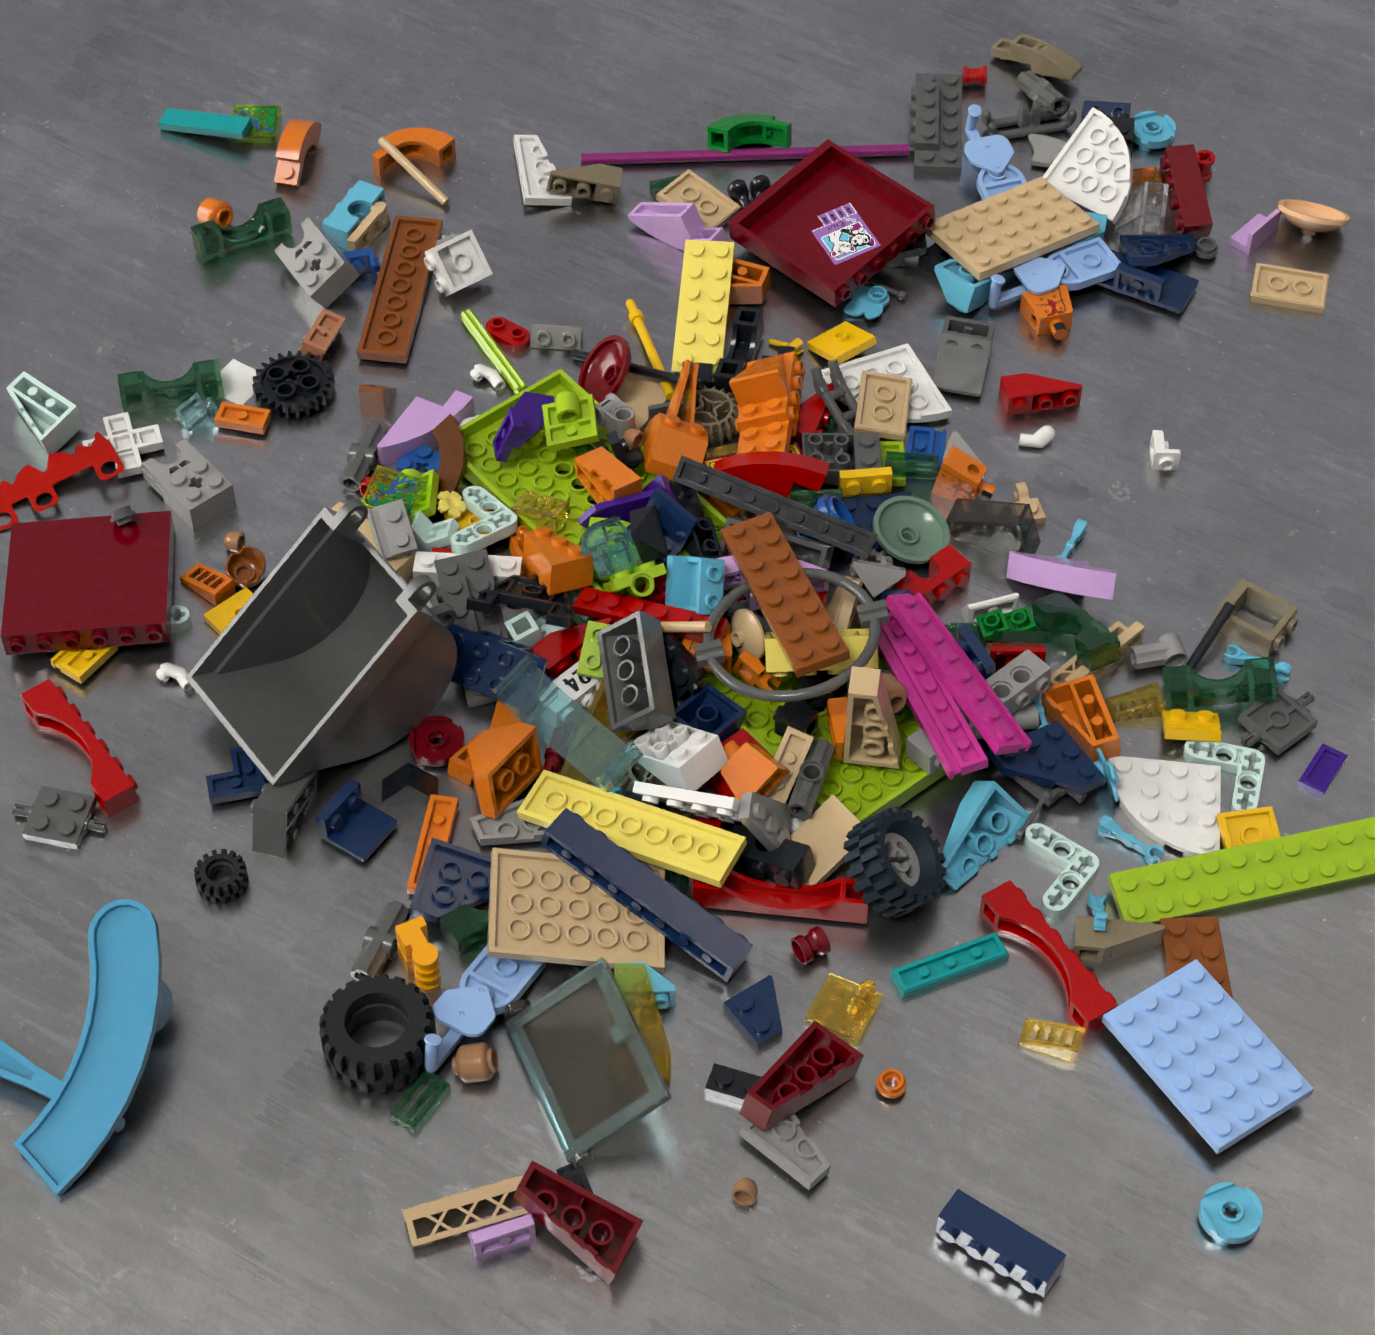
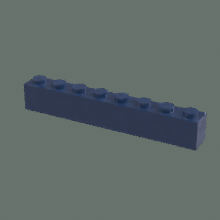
[540,808,753,982]

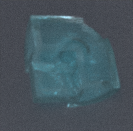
[581,517,645,578]

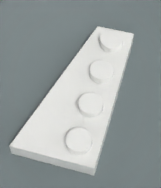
[513,134,572,206]

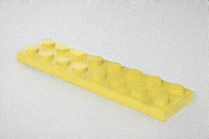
[517,770,747,888]

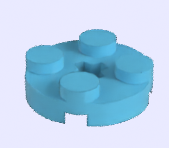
[1133,111,1176,151]
[1198,1182,1263,1246]

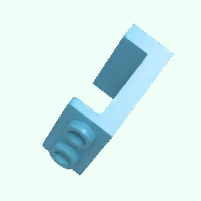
[665,555,725,615]

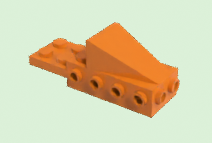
[729,351,805,454]

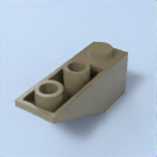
[546,164,622,204]
[1072,916,1165,965]

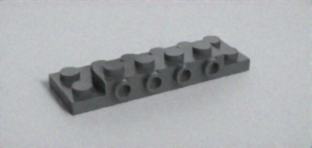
[910,73,962,175]
[434,549,508,708]

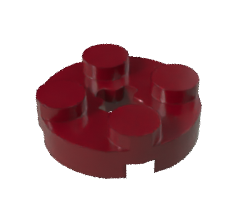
[409,716,465,767]

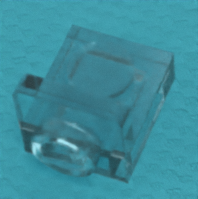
[174,392,218,432]

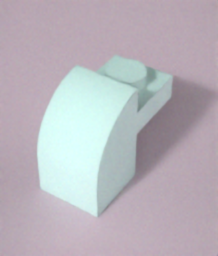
[408,510,459,552]
[504,610,566,647]

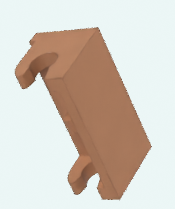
[301,308,346,361]

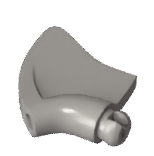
[1028,134,1066,167]

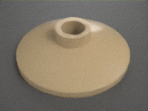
[730,608,765,660]

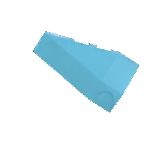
[934,259,1016,313]
[941,781,1030,890]

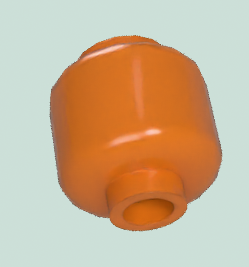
[197,197,233,231]

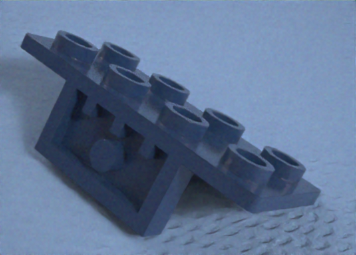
[1096,249,1199,314]
[448,623,548,711]

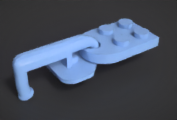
[964,104,1027,200]
[988,237,1121,310]
[424,946,546,1074]

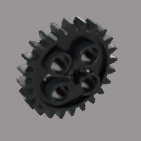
[252,351,335,418]

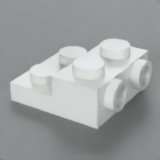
[424,229,493,296]

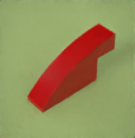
[713,451,830,497]

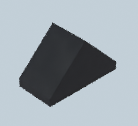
[382,762,439,806]

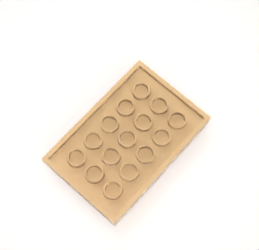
[925,177,1099,281]
[487,848,665,973]

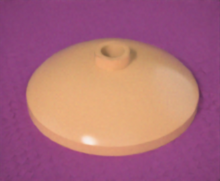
[1278,199,1350,235]

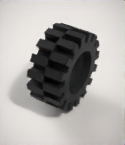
[194,849,249,905]

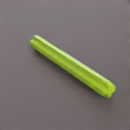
[461,309,527,394]

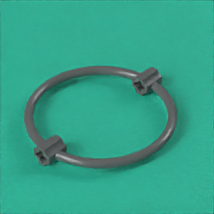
[693,568,890,702]

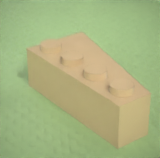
[843,666,902,769]

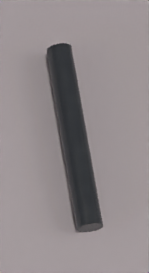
[1183,602,1235,675]

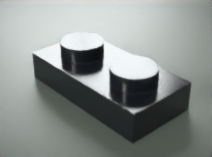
[705,1063,761,1105]

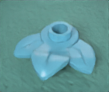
[844,286,889,320]
[1093,748,1120,802]

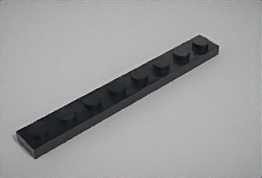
[672,456,878,560]

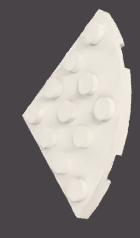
[1043,108,1133,225]
[821,343,952,423]
[1109,756,1221,857]
[632,781,745,826]

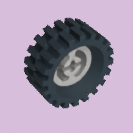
[843,807,946,918]

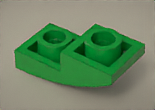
[976,606,1038,641]

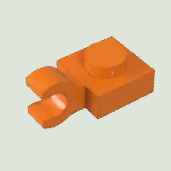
[733,650,782,690]

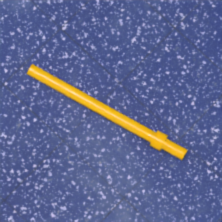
[625,299,674,400]

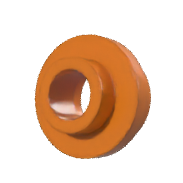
[876,1069,907,1099]

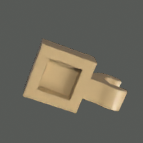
[1012,482,1046,529]

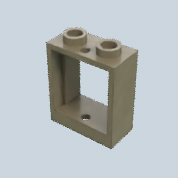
[1212,578,1299,658]

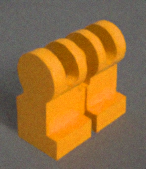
[395,916,441,993]

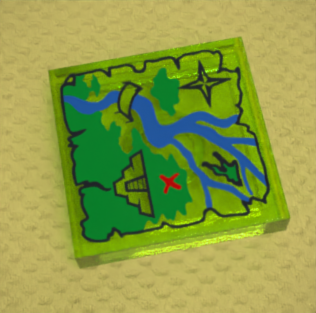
[229,105,281,143]
[361,465,427,524]

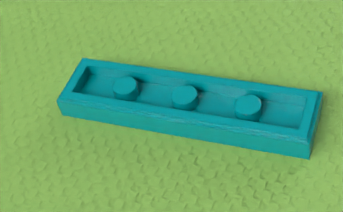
[158,108,253,139]
[890,932,1009,999]

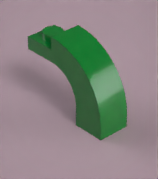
[707,114,792,153]

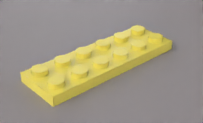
[671,239,735,374]

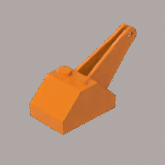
[643,359,708,482]
[467,700,543,819]

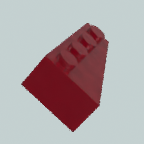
[1158,144,1213,239]
[739,1021,864,1132]
[513,1160,644,1286]

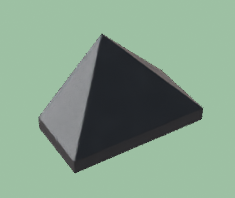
[630,504,669,564]

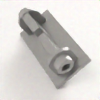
[531,324,583,350]

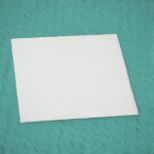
[204,359,256,405]

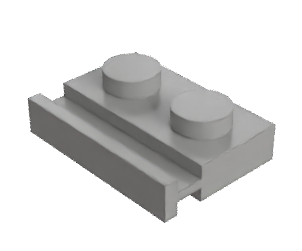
[367,499,418,559]

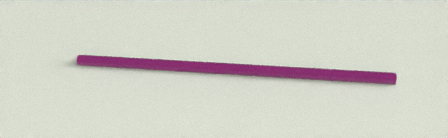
[581,144,909,165]

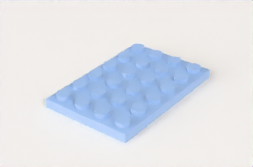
[1102,959,1314,1154]

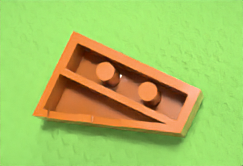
[729,258,770,304]
[575,446,642,504]
[523,526,595,596]
[1041,674,1121,762]

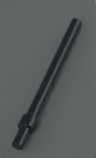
[571,349,704,390]

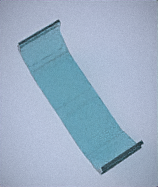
[493,654,643,792]

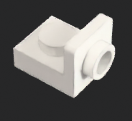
[1149,430,1181,471]

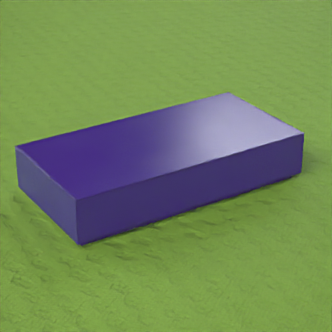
[1297,743,1348,799]

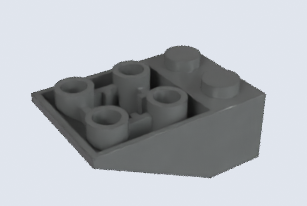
[932,315,995,397]
[802,433,881,486]

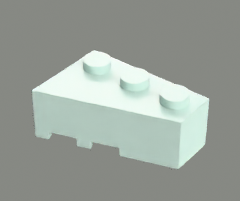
[6,371,85,456]

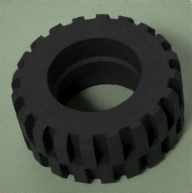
[319,974,437,1093]

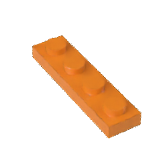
[407,794,459,894]

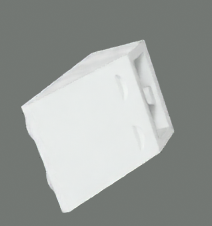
[625,721,728,791]

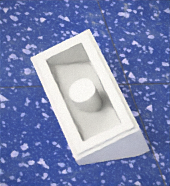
[961,593,1019,625]

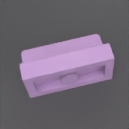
[1229,209,1281,256]
[466,1205,536,1259]

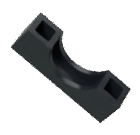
[714,306,764,398]

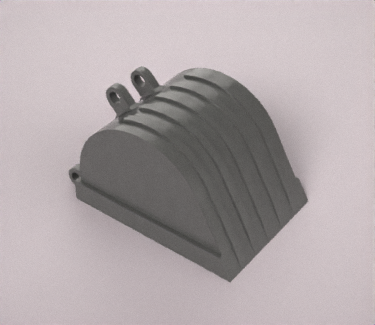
[186,499,457,786]

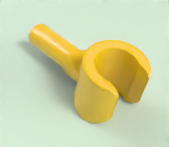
[769,338,804,356]

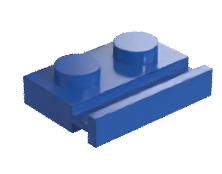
[905,425,947,474]

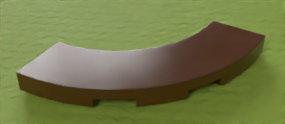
[432,414,468,519]

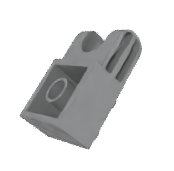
[274,216,360,309]
[141,439,237,531]

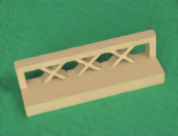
[1050,621,1145,686]
[401,1175,529,1247]

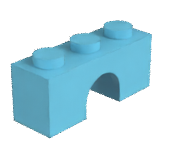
[322,180,385,250]

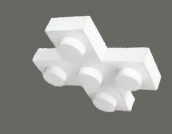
[82,412,164,478]

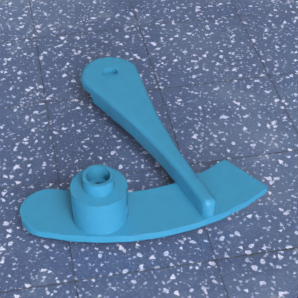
[0,899,173,1197]

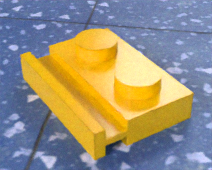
[838,467,893,498]
[50,646,118,684]
[1161,709,1222,742]

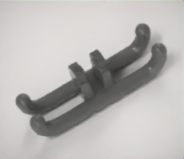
[982,97,1077,140]

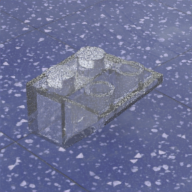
[1114,182,1169,235]

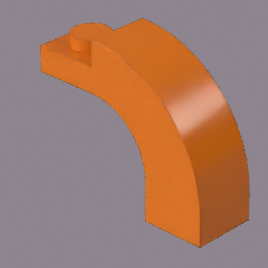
[274,118,322,187]
[372,127,456,177]

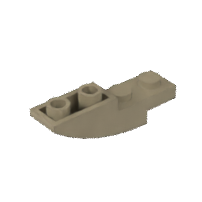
[990,34,1083,81]

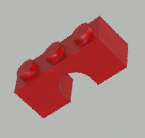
[890,544,971,606]

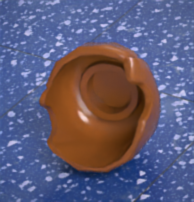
[225,546,266,588]

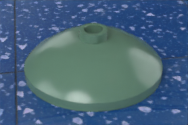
[872,496,950,564]

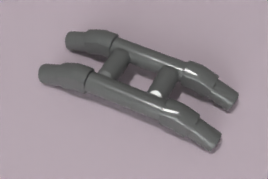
[810,359,857,433]

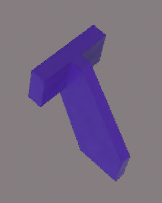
[493,391,554,462]
[578,474,676,529]

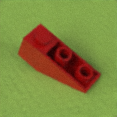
[999,373,1083,415]
[790,382,838,450]
[531,617,613,679]

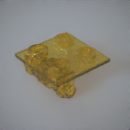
[804,972,883,1042]

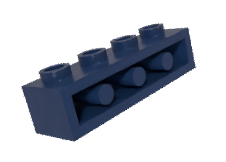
[936,1189,1066,1298]

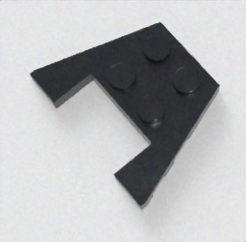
[466,575,572,629]

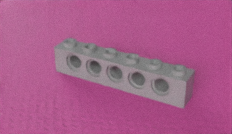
[906,649,1051,775]

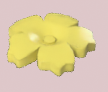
[437,491,467,519]

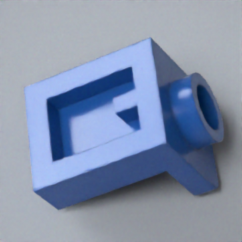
[343,248,380,282]

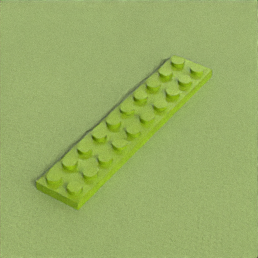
[1107,817,1375,924]

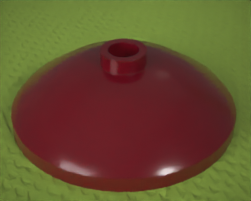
[578,335,632,403]

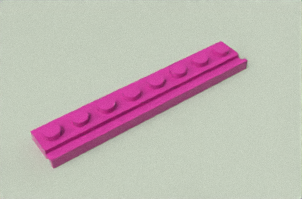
[885,592,1032,755]
[869,612,988,780]

